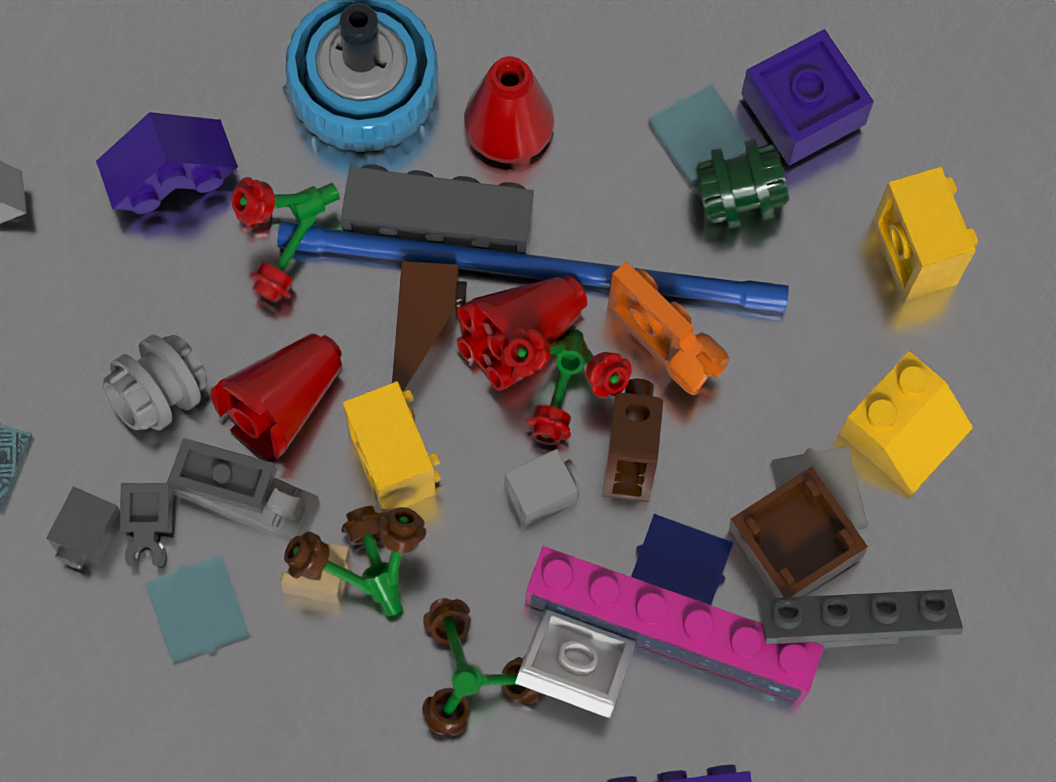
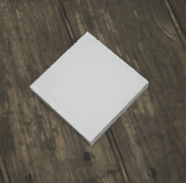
[515,608,636,718]

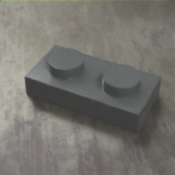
[167,438,277,514]

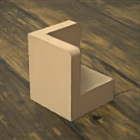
[280,543,351,605]

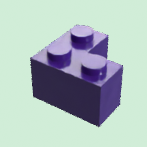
[96,112,238,214]

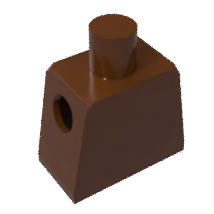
[602,378,663,501]

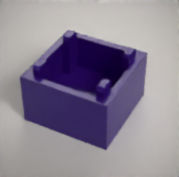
[741,29,874,165]

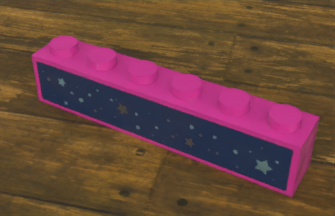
[525,546,824,703]

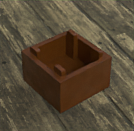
[729,466,868,598]

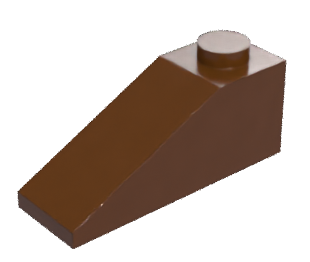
[392,261,467,394]

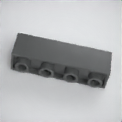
[341,164,534,254]

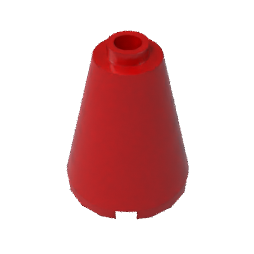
[211,333,342,459]

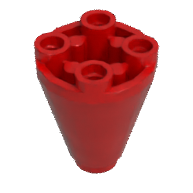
[464,56,555,166]
[456,276,587,391]

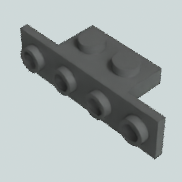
[757,589,963,648]

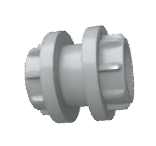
[103,334,207,431]

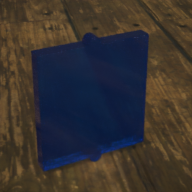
[631,514,734,605]

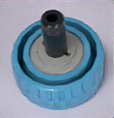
[285,0,438,152]

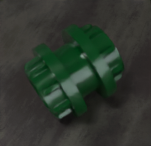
[695,139,790,229]

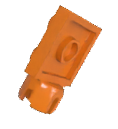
[608,261,730,395]

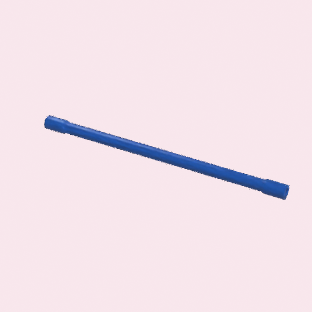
[277,220,789,313]

